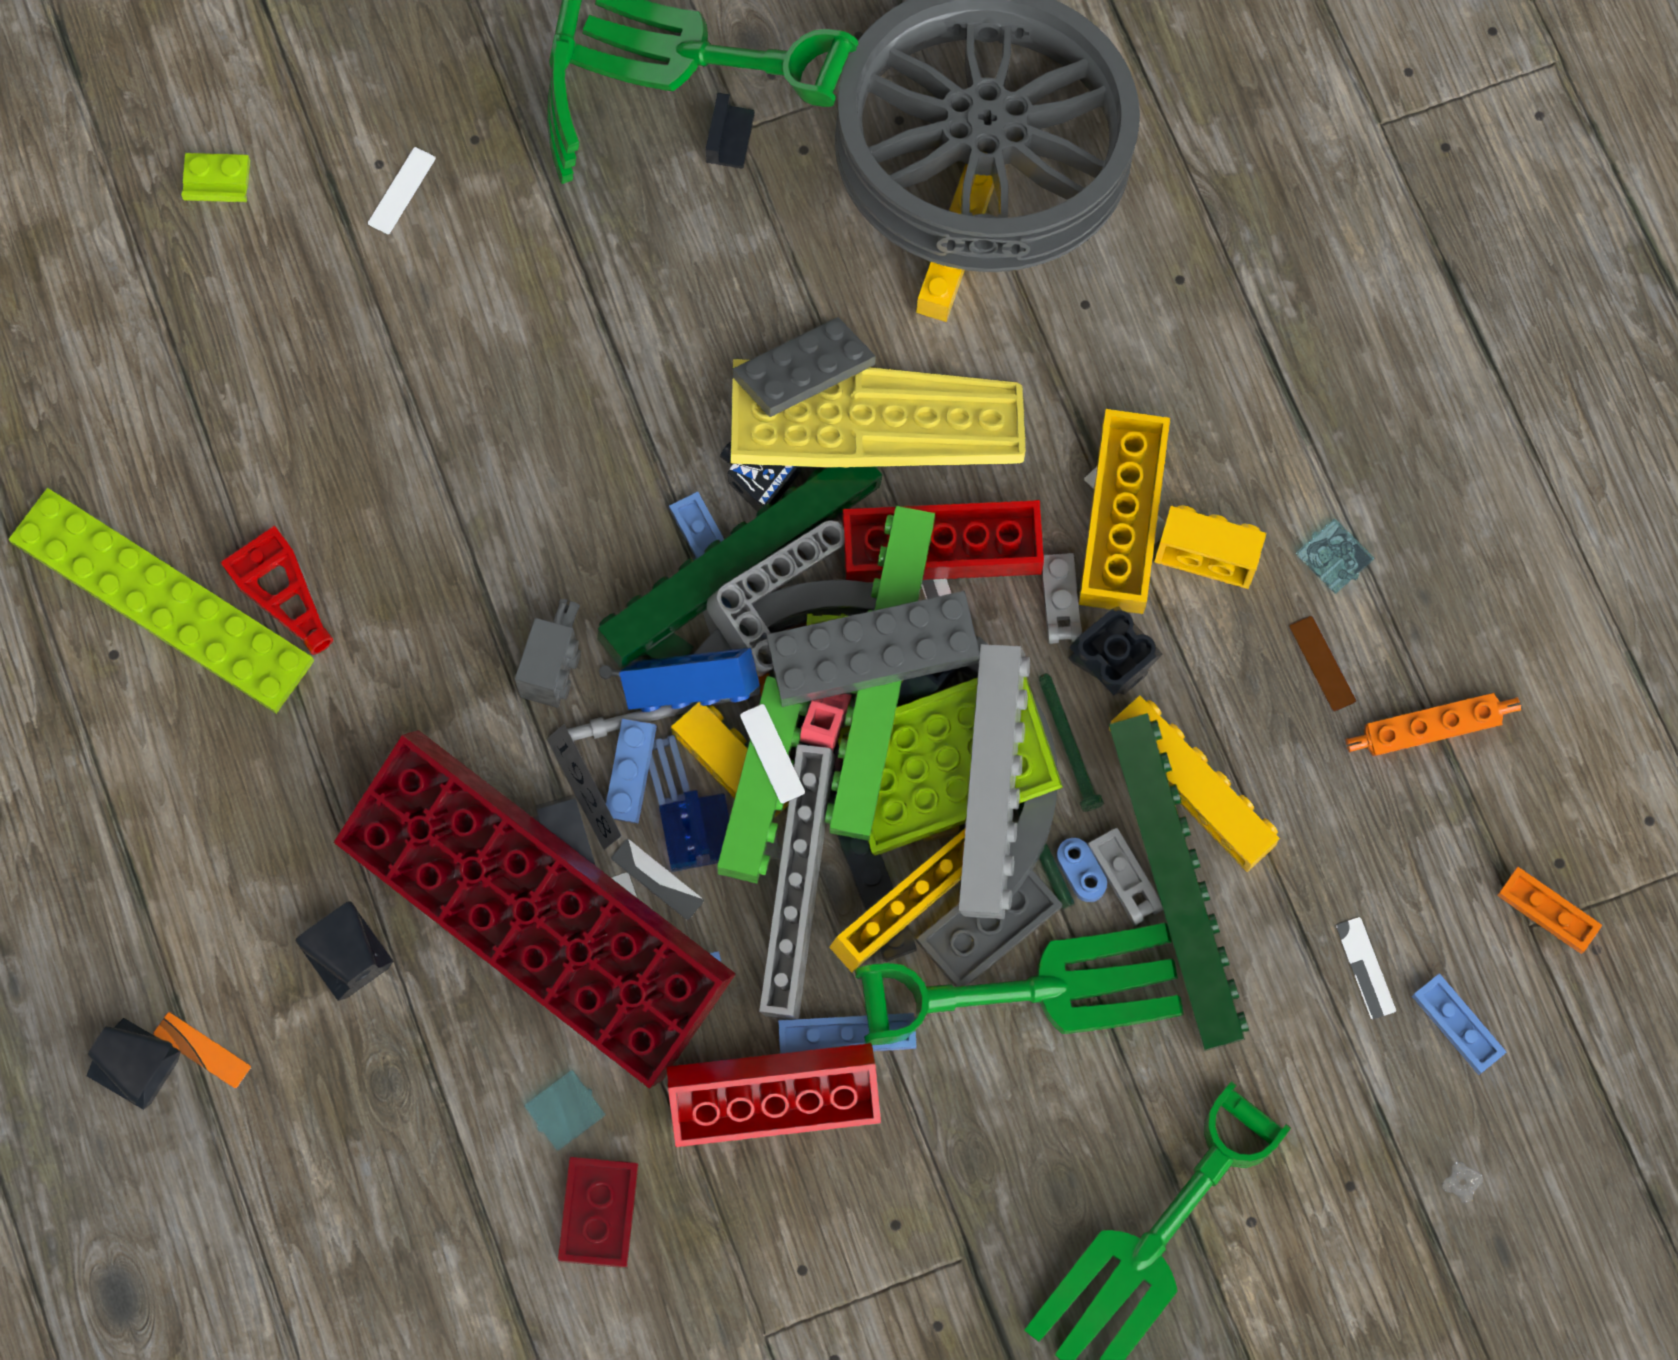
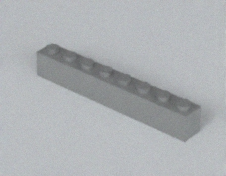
[959,644,1030,919]
[759,744,835,1020]

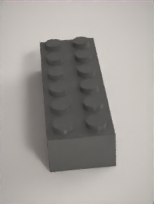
[767,591,980,707]

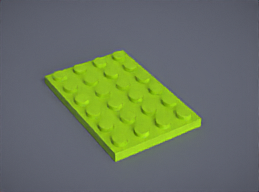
[838,677,1063,855]

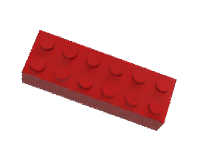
[843,500,1044,583]
[667,1043,881,1147]

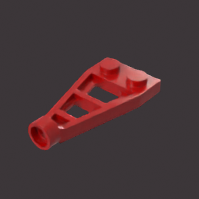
[220,525,333,655]

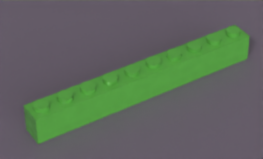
[825,506,935,841]

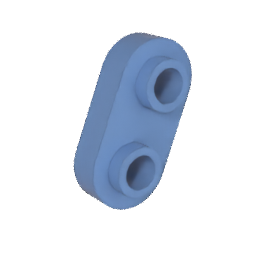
[1056,838,1107,902]

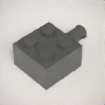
[515,599,581,708]

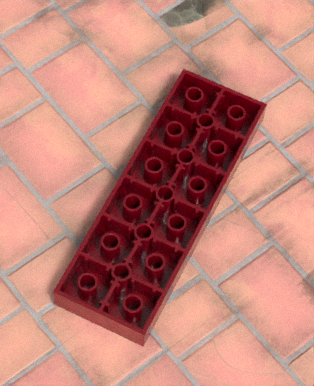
[333,730,736,1089]

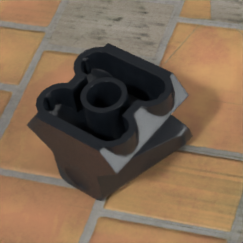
[1068,606,1163,696]
[295,901,394,1001]
[86,1018,181,1110]

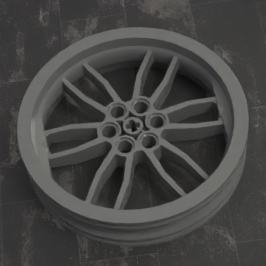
[835,0,1140,272]

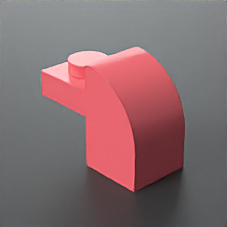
[800,693,852,751]

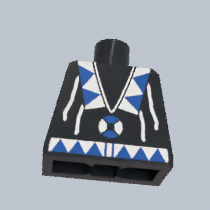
[720,442,801,512]

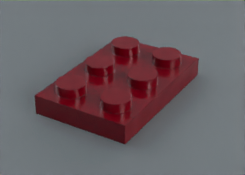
[558,1157,639,1269]

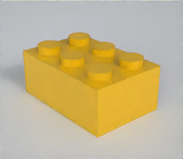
[1154,505,1266,589]

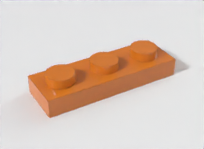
[1497,867,1602,954]

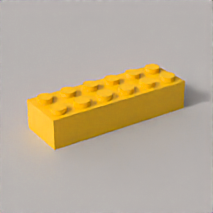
[1078,409,1170,614]

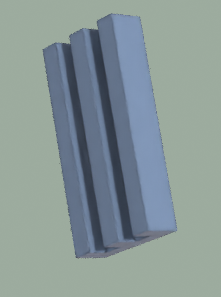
[649,735,692,808]

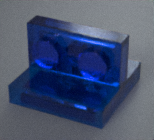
[659,790,730,872]

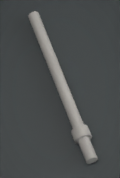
[567,687,760,741]

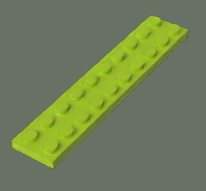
[8,488,314,714]

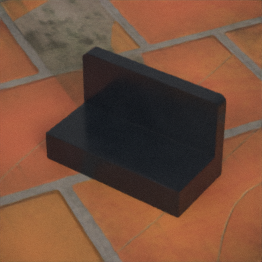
[705,93,755,169]

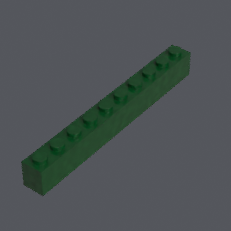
[597,466,883,669]
[1109,713,1249,1051]

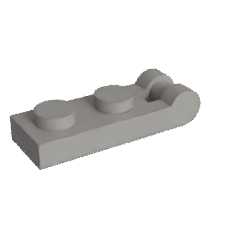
[1042,553,1082,644]
[1088,828,1163,926]

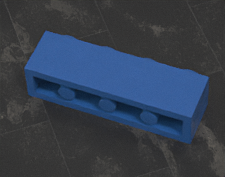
[619,648,760,712]

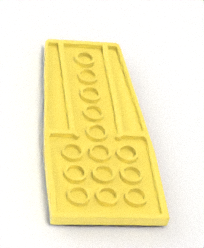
[731,359,1026,468]

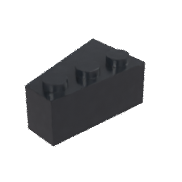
[533,794,596,866]

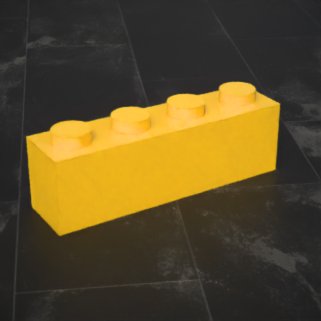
[671,702,789,818]

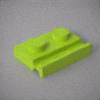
[181,153,250,202]

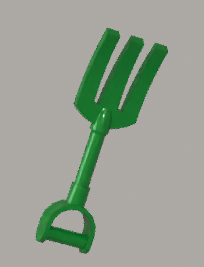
[547,0,582,184]
[570,0,859,107]
[855,923,1184,1046]
[1024,1081,1291,1360]

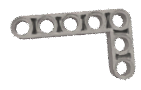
[707,520,845,677]

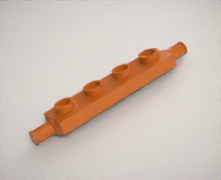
[1345,693,1521,756]

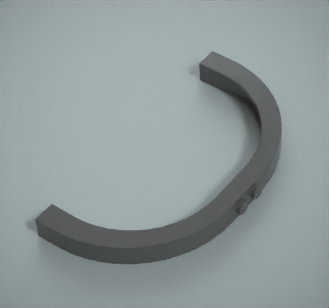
[694,580,1058,897]

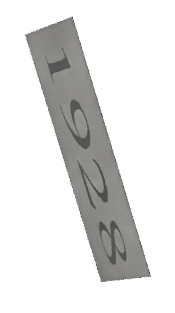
[547,724,622,850]

